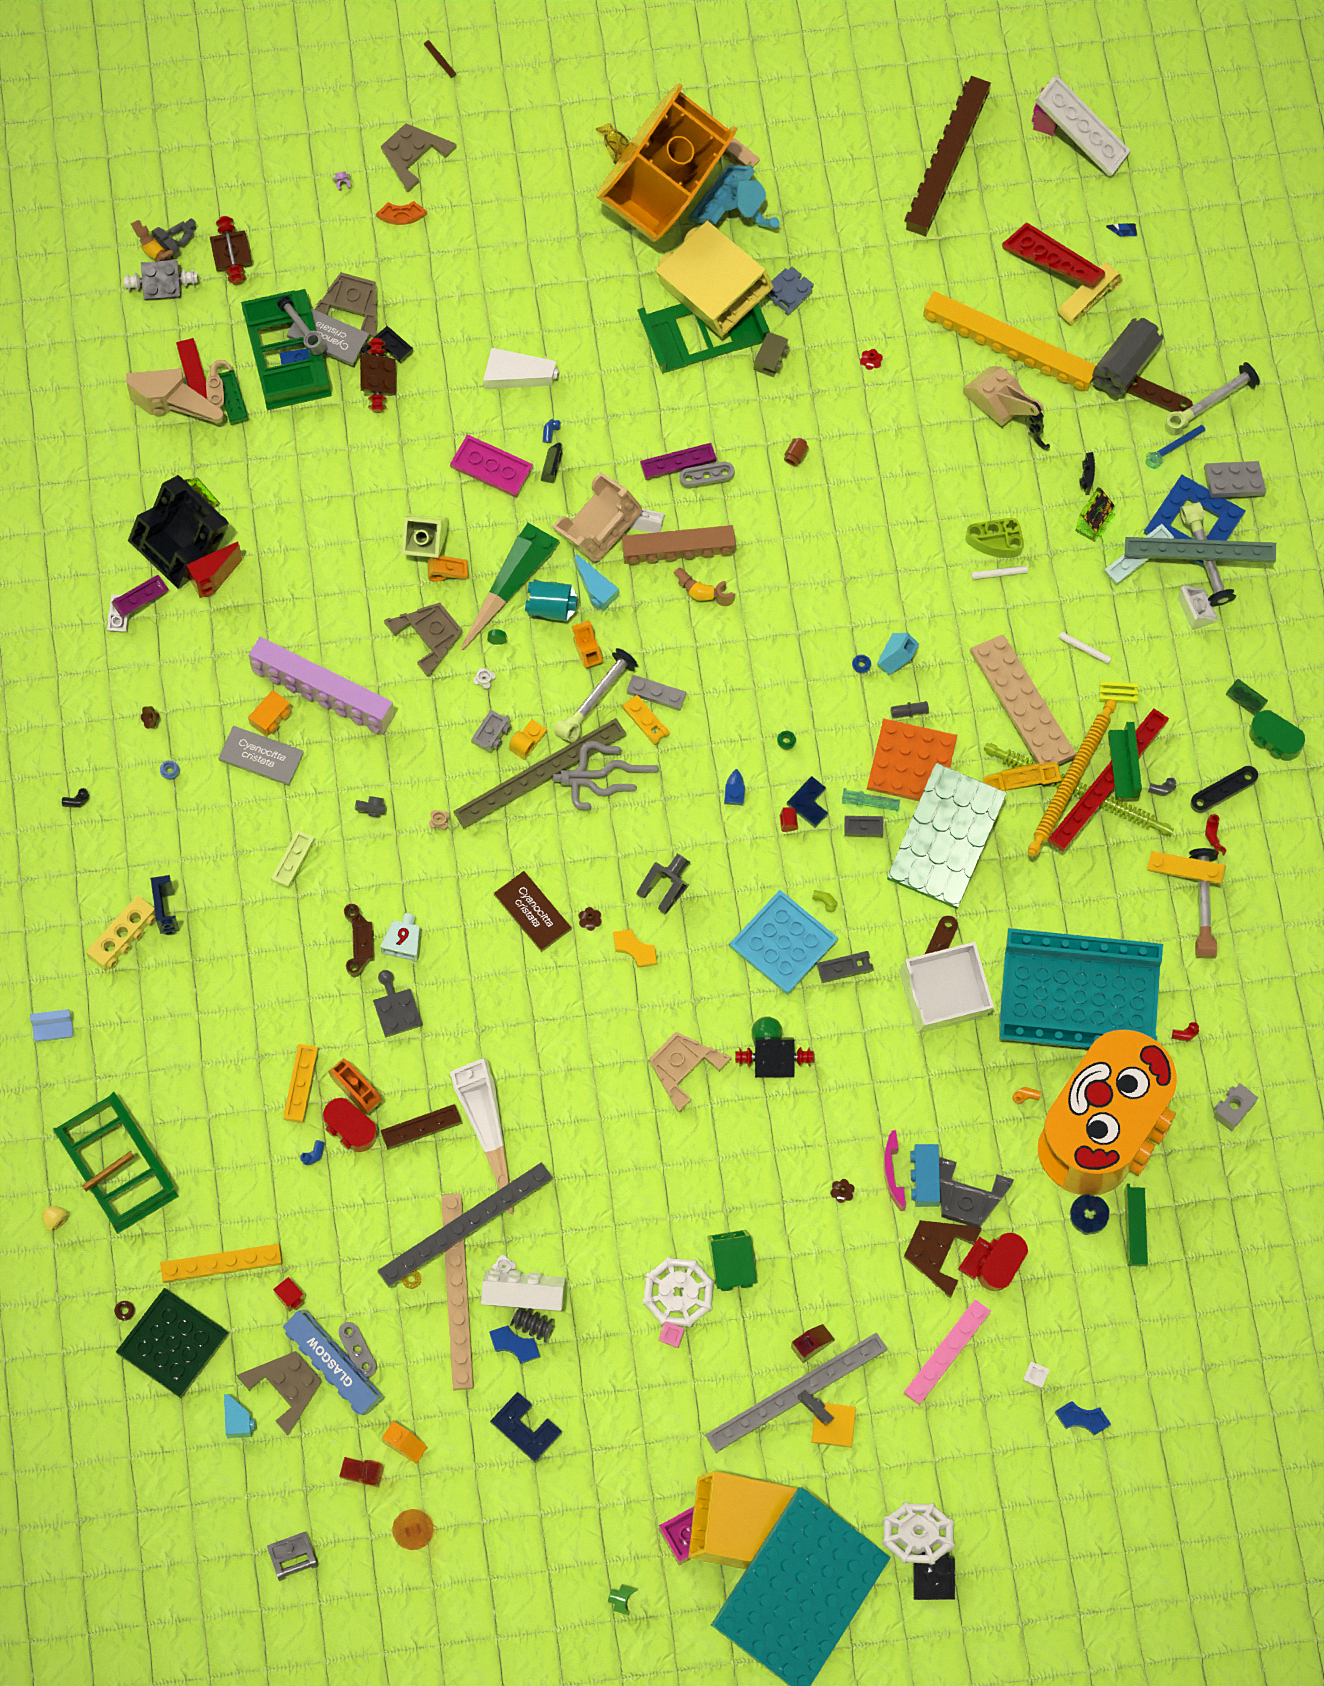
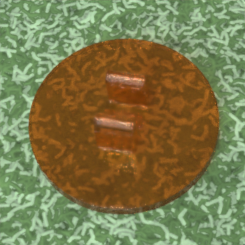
[392,1509,433,1550]

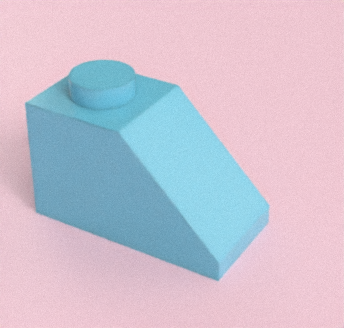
[224,1394,255,1439]

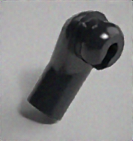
[62,788,89,808]

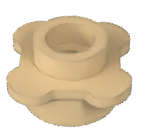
[429,810,449,830]

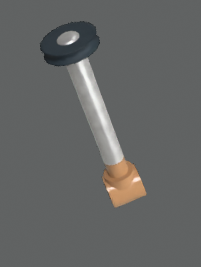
[1189,848,1218,958]

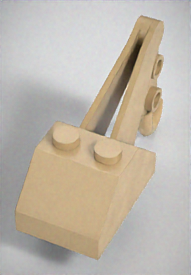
[126,360,232,424]

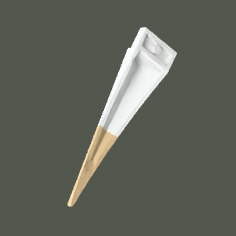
[450,1058,514,1215]

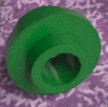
[777,731,796,749]

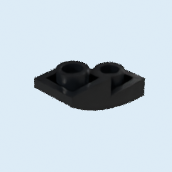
[1079,452,1095,495]

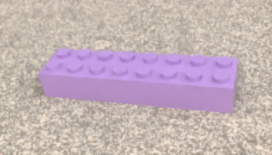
[249,637,395,735]

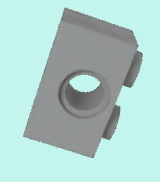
[1213,1083,1259,1132]

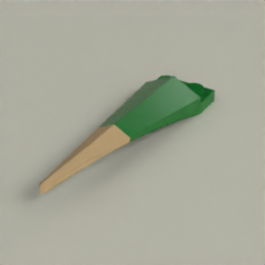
[462,523,560,650]

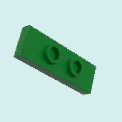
[218,370,248,425]

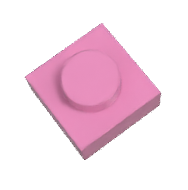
[658,1322,684,1348]

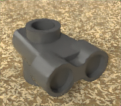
[355,796,385,817]

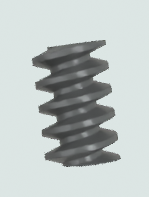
[510,1307,555,1343]

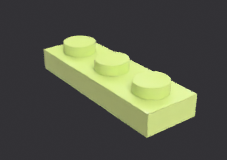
[271,830,315,889]

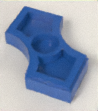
[489,1325,540,1364]
[1055,1401,1111,1436]

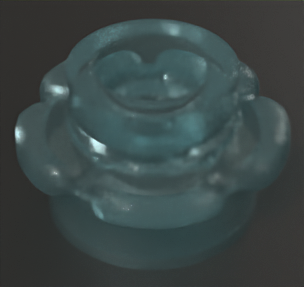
[1145,452,1163,469]

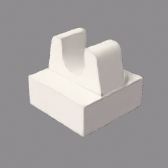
[1023,1362,1049,1389]

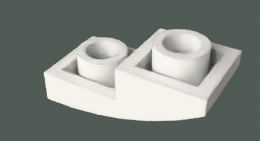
[107,595,129,632]

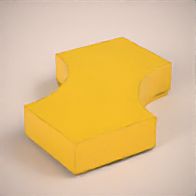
[613,929,657,967]

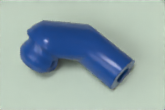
[542,419,560,443]
[300,1140,325,1165]

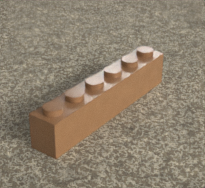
[622,525,736,565]

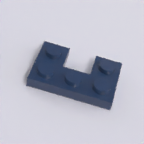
[490,1392,562,1463]

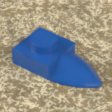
[724,769,745,806]

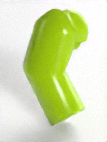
[812,890,837,912]

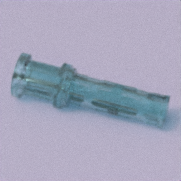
[841,788,900,811]

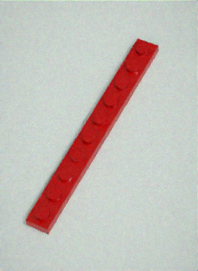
[1047,708,1169,852]

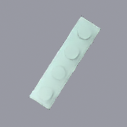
[1105,524,1174,585]

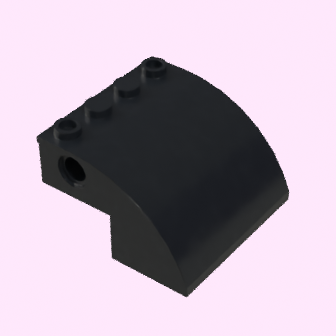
[128,475,229,589]

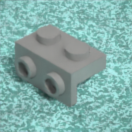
[471,710,512,753]

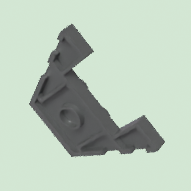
[939,1157,1014,1229]

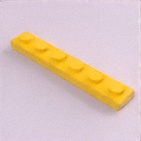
[160,1244,282,1283]

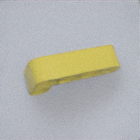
[1057,262,1123,325]

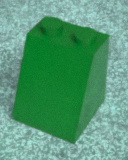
[707,1230,757,1291]

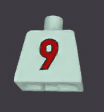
[380,913,420,962]

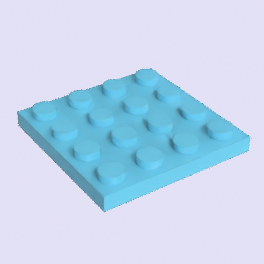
[729,890,838,995]

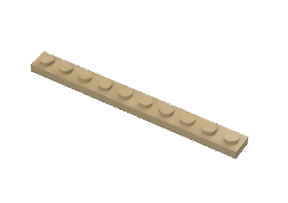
[441,1194,473,1391]

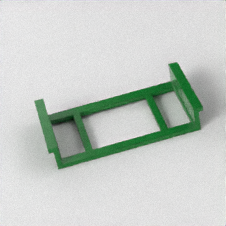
[53,1092,179,1234]

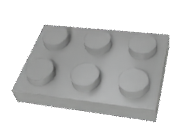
[1204,461,1266,498]

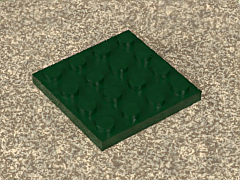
[116,1288,229,1399]

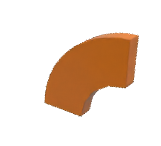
[376,201,427,225]

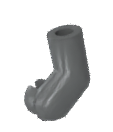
[1148,778,1176,796]

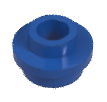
[852,655,871,673]

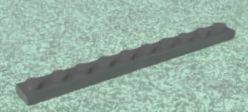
[378,1162,553,1288]

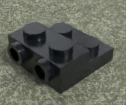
[913,1552,955,1600]

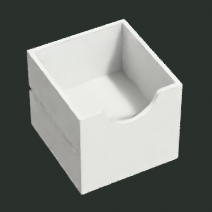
[899,942,994,1034]

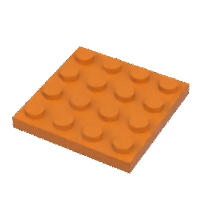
[867,718,957,801]

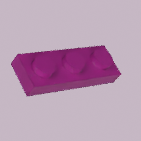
[111,575,169,618]

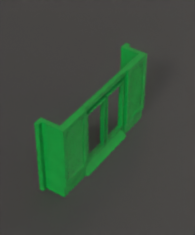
[241,289,332,411]
[637,303,770,374]

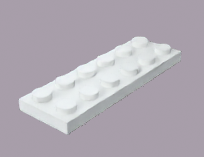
[1035,75,1131,176]

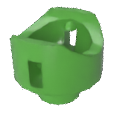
[608,1584,637,1616]

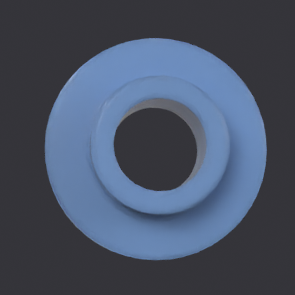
[160,761,179,779]

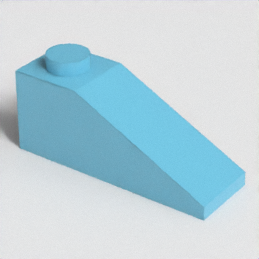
[575,555,619,611]

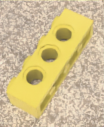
[86,895,156,972]

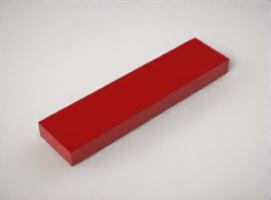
[176,338,207,399]

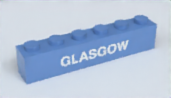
[283,1310,384,1415]

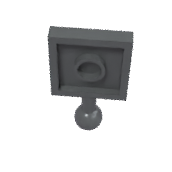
[373,970,422,1038]

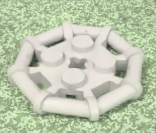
[642,1257,715,1328]
[882,1502,955,1565]

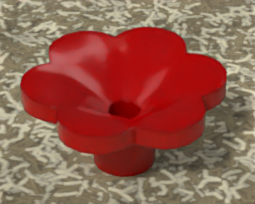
[860,349,883,370]

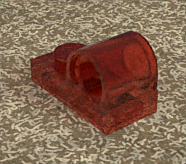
[339,1457,384,1488]

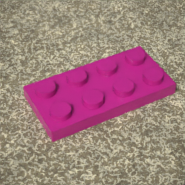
[450,434,533,497]

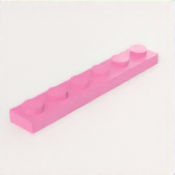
[903,1299,991,1406]

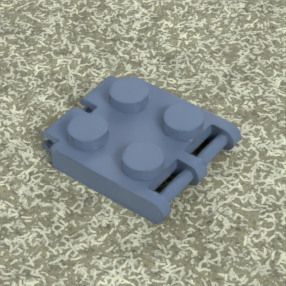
[766,267,814,316]

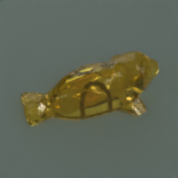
[596,123,630,164]

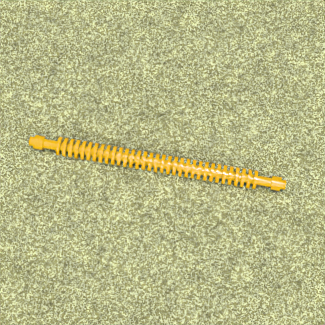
[1028,700,1117,857]

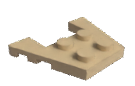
[649,1032,731,1112]

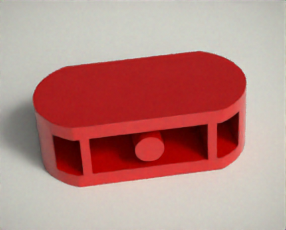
[323,1098,377,1152]
[977,1233,1028,1291]

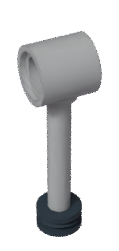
[277,295,326,355]

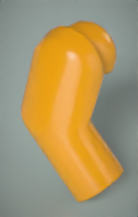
[1013,1087,1041,1104]

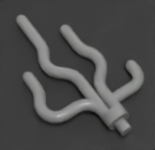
[553,741,659,810]

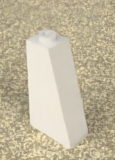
[483,348,559,389]

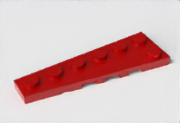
[1002,222,1106,287]

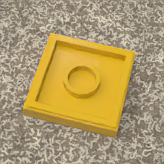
[811,1403,856,1448]

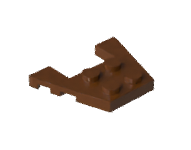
[904,1220,982,1298]

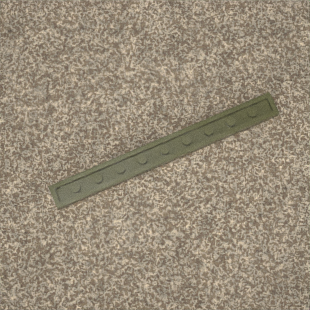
[453,718,626,829]

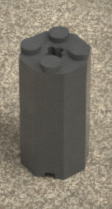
[1092,318,1164,397]

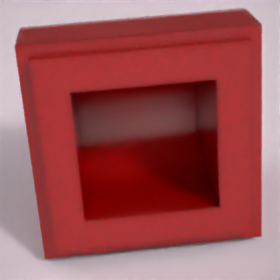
[779,807,798,832]

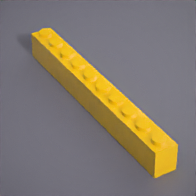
[923,291,1096,392]

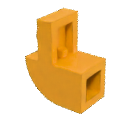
[572,620,603,668]

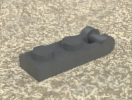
[817,951,874,983]

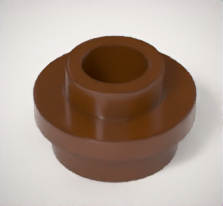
[114,1301,135,1321]

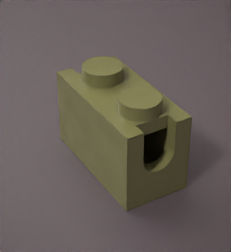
[754,332,790,377]

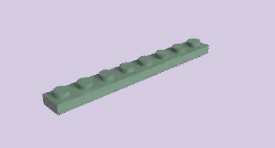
[1124,537,1276,563]

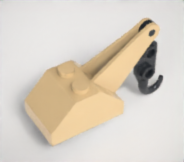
[963,366,1050,450]

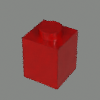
[273,1277,305,1312]

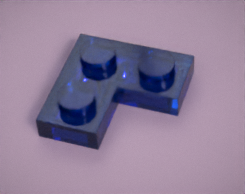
[787,776,828,828]

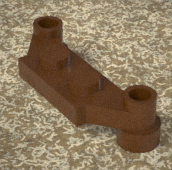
[344,904,373,977]

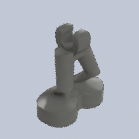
[151,218,196,259]

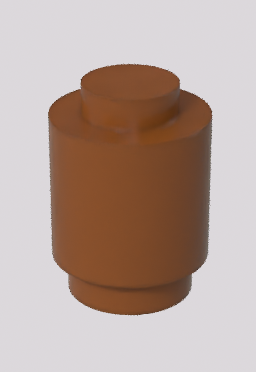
[784,438,809,466]

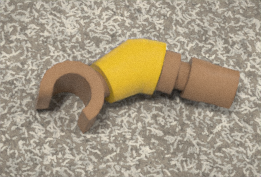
[130,220,179,267]
[674,567,735,606]

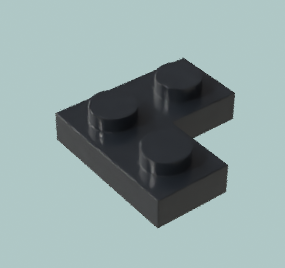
[361,326,413,363]

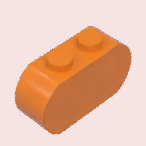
[328,1058,382,1114]

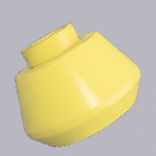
[42,1206,68,1231]

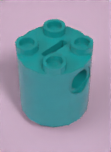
[525,579,578,622]

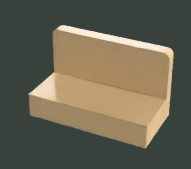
[722,138,760,168]

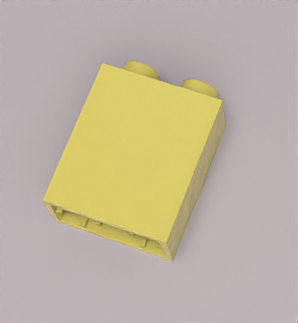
[655,220,774,337]

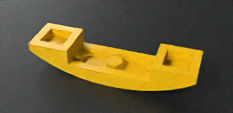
[983,762,1062,792]

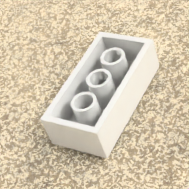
[481,1269,565,1311]

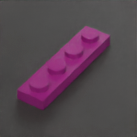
[640,443,717,480]

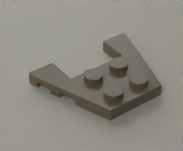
[381,123,457,192]
[314,272,377,338]
[384,603,463,677]
[237,1351,322,1436]

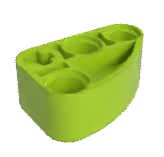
[965,518,1024,558]

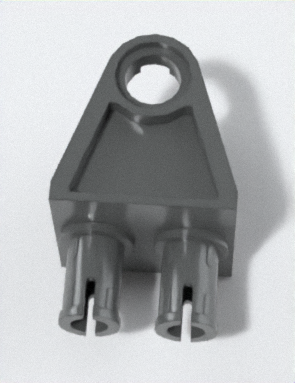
[636,853,690,915]

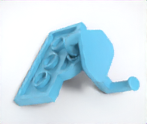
[688,165,780,228]

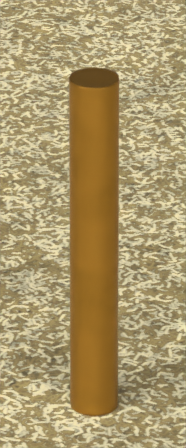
[81,1151,135,1192]

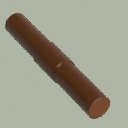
[424,40,456,78]

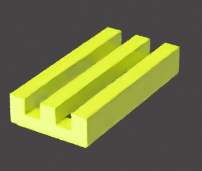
[1099,681,1138,704]

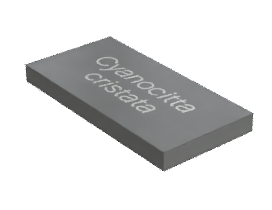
[287,308,369,366]
[218,725,304,786]

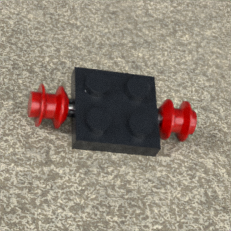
[735,1037,814,1077]

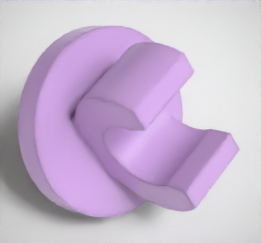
[332,171,350,190]

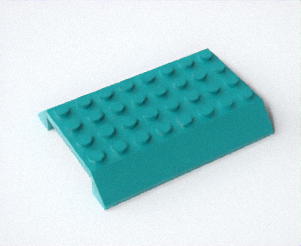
[999,928,1163,1049]

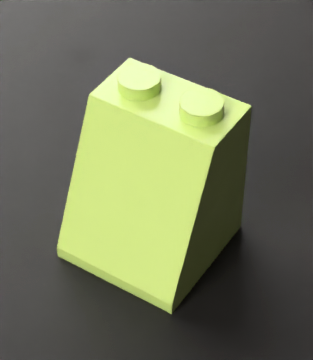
[401,514,448,558]

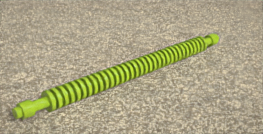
[983,743,1174,836]

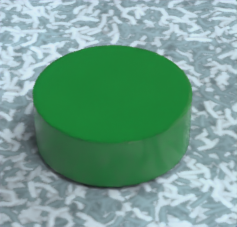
[487,629,507,645]

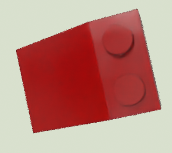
[187,541,242,598]

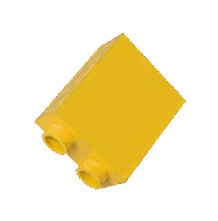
[688,1471,798,1570]

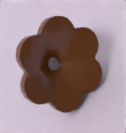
[141,706,160,729]
[578,907,602,931]
[830,1179,855,1203]

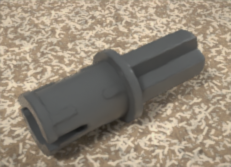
[890,701,929,717]

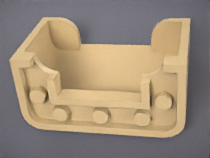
[552,472,642,562]

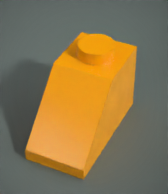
[382,1421,428,1464]

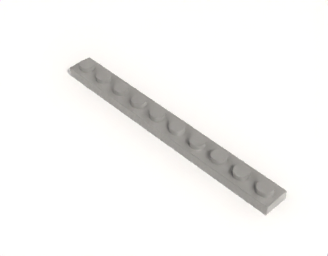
[705,1332,887,1453]

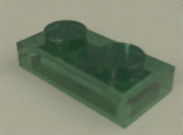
[1226,679,1268,716]

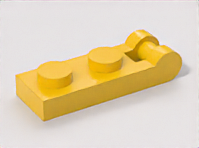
[622,695,670,745]

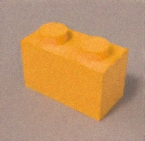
[248,690,291,737]

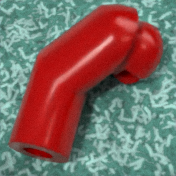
[1171,1022,1199,1041]

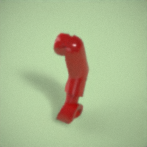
[1205,814,1226,856]

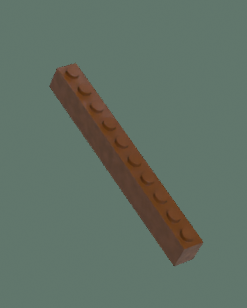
[904,76,991,237]

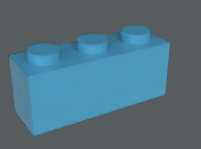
[910,1144,940,1207]

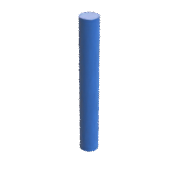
[1156,425,1206,458]

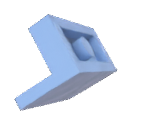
[30,1009,73,1042]

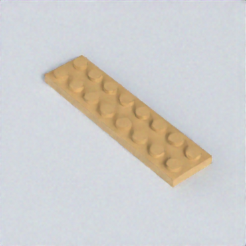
[970,634,1076,765]

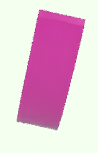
[883,1130,906,1211]

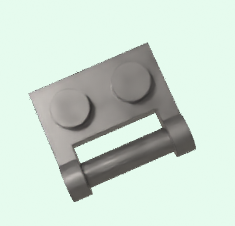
[267,1532,318,1581]

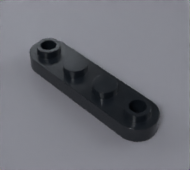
[1190,766,1258,813]

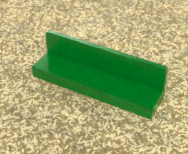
[1108,722,1142,798]
[1124,1183,1148,1266]

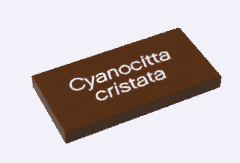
[494,871,572,952]

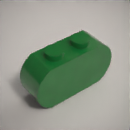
[1249,710,1305,761]

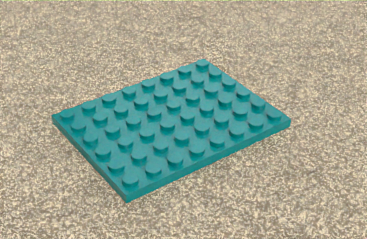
[711,1487,891,1686]

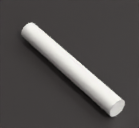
[971,565,1028,580]
[1059,632,1112,664]

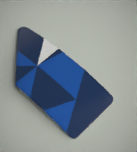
[1106,223,1137,236]

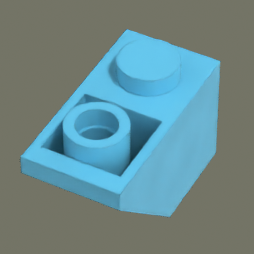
[877,633,919,675]

